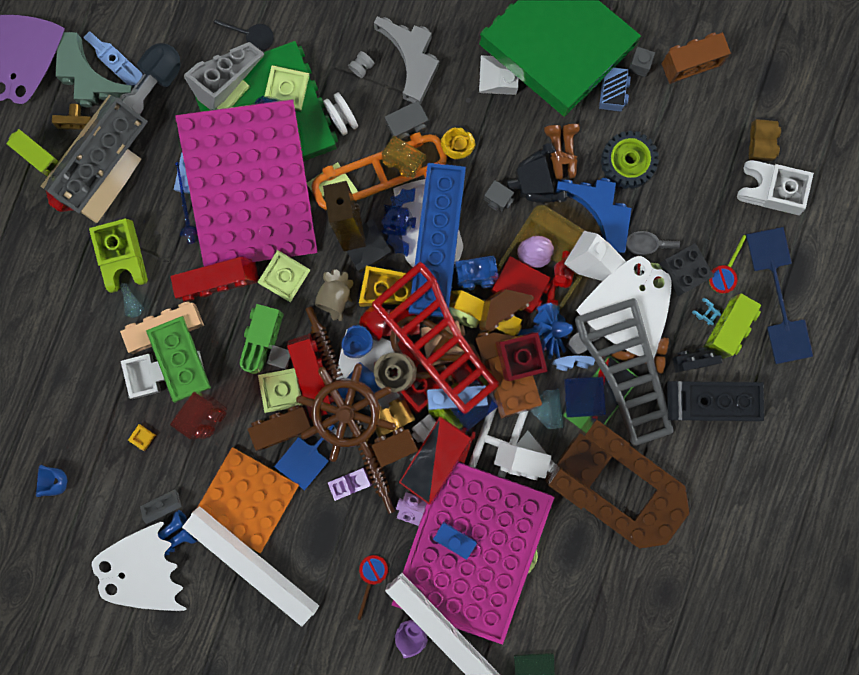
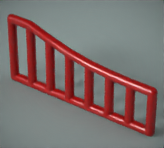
[372,262,499,414]

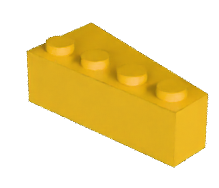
[359,266,413,307]

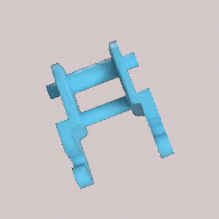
[692,298,721,325]

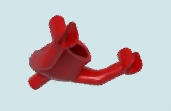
[546,251,574,306]

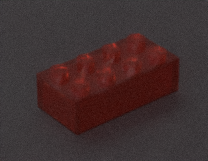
[170,391,227,439]

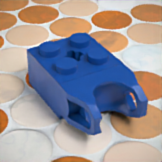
[454,256,498,292]

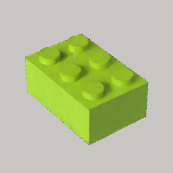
[704,293,761,359]

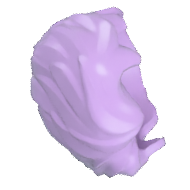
[517,236,554,268]

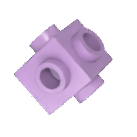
[396,492,427,526]

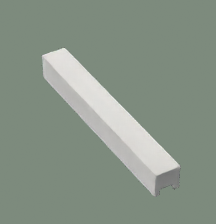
[182,506,319,626]
[385,573,500,675]

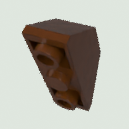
[479,289,534,332]

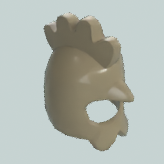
[315,269,353,321]

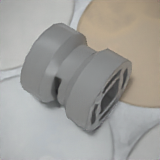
[348,51,374,78]

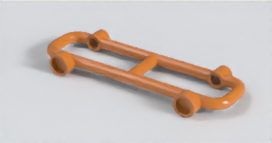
[311,132,448,210]

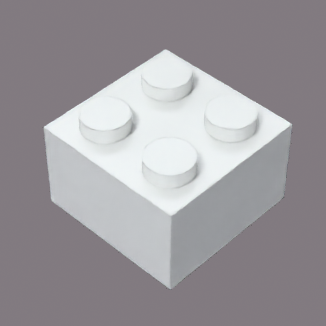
[494,442,551,480]

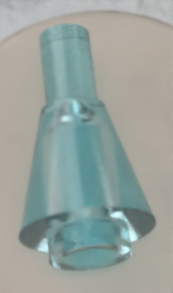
[120,283,144,318]

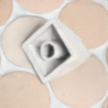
[479,55,518,95]

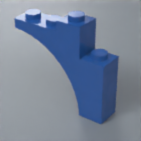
[555,178,631,256]

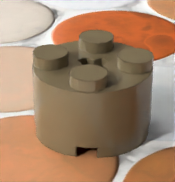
[374,353,417,392]

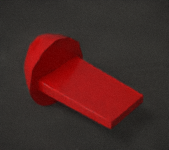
[359,307,420,342]

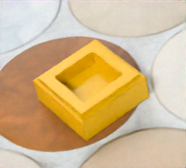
[128,424,156,451]

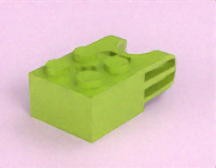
[89,218,148,293]

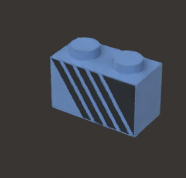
[599,68,631,111]

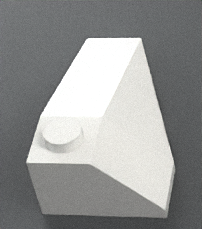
[564,231,635,281]

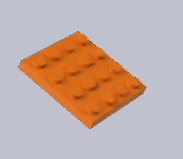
[197,447,299,553]

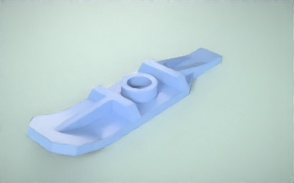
[83,31,143,87]

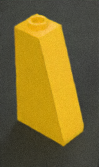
[449,290,522,336]

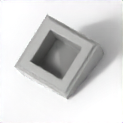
[267,345,291,370]

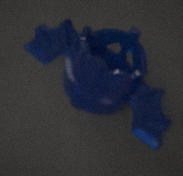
[382,188,416,257]

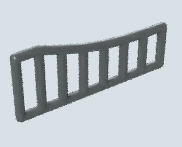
[575,298,674,446]

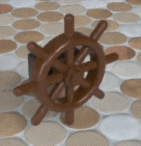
[296,363,396,462]

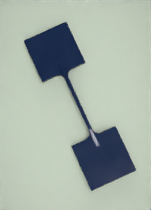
[746,227,813,364]

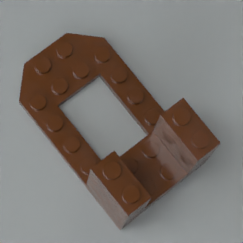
[544,417,689,549]

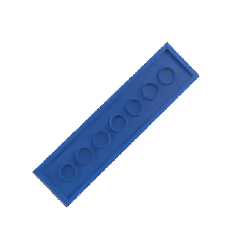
[409,163,466,317]

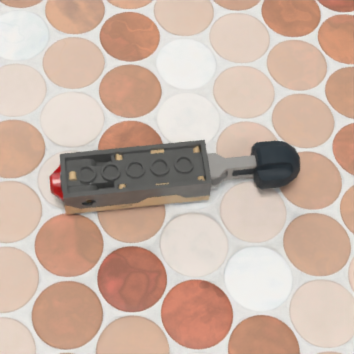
[41,43,181,213]

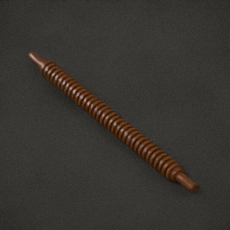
[305,306,395,514]

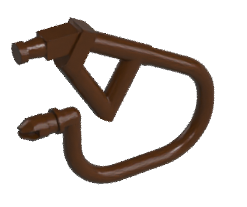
[390,315,481,387]

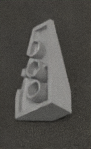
[184,42,264,110]

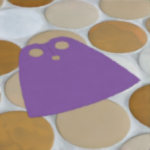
[0,15,65,104]

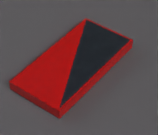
[399,417,473,505]

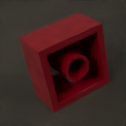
[495,332,547,381]

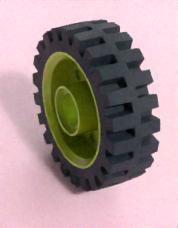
[601,131,659,189]

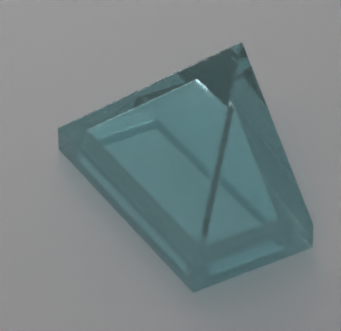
[531,390,563,429]

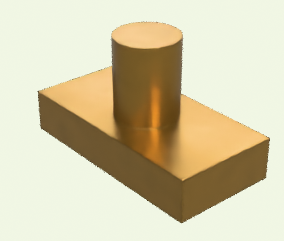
[52,104,91,130]

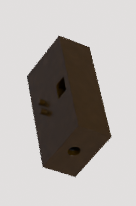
[323,181,366,251]

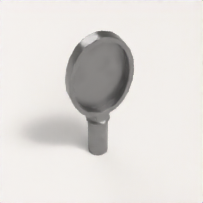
[626,231,680,256]

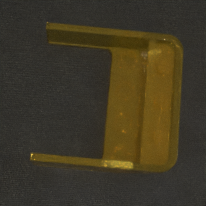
[497,205,585,309]

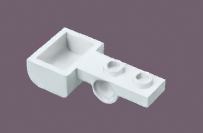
[121,351,204,399]

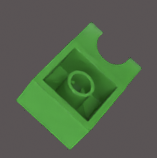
[240,304,284,374]

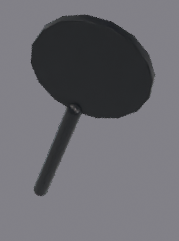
[214,20,274,51]

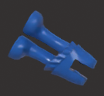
[158,510,198,556]

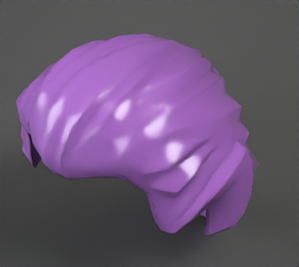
[395,619,428,658]

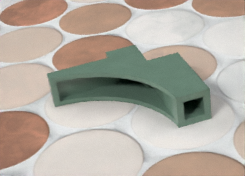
[56,32,133,107]

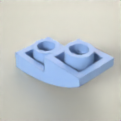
[552,356,595,371]

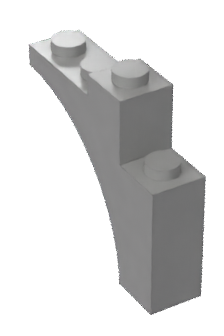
[374,16,439,104]

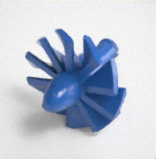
[518,303,573,359]

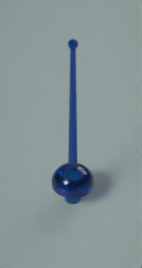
[175,162,198,244]

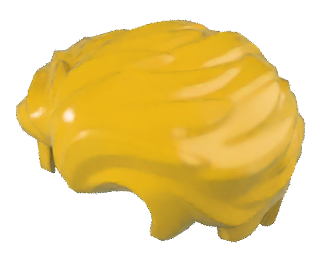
[441,127,475,159]

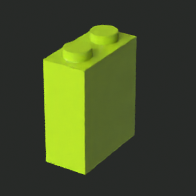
[6,129,59,177]

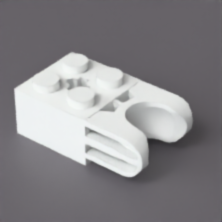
[737,160,814,216]

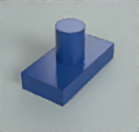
[433,522,477,560]

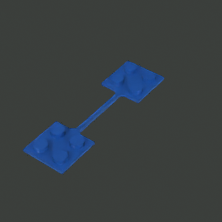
[274,362,381,491]

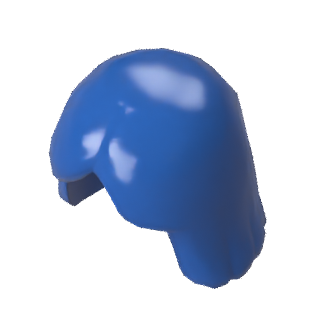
[341,325,373,358]
[36,465,67,497]

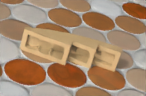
[80,149,141,223]

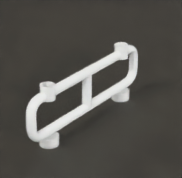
[468,391,528,478]

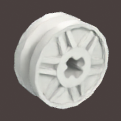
[323,92,358,136]

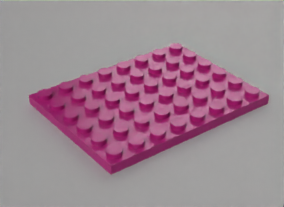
[176,99,318,267]
[392,462,554,645]

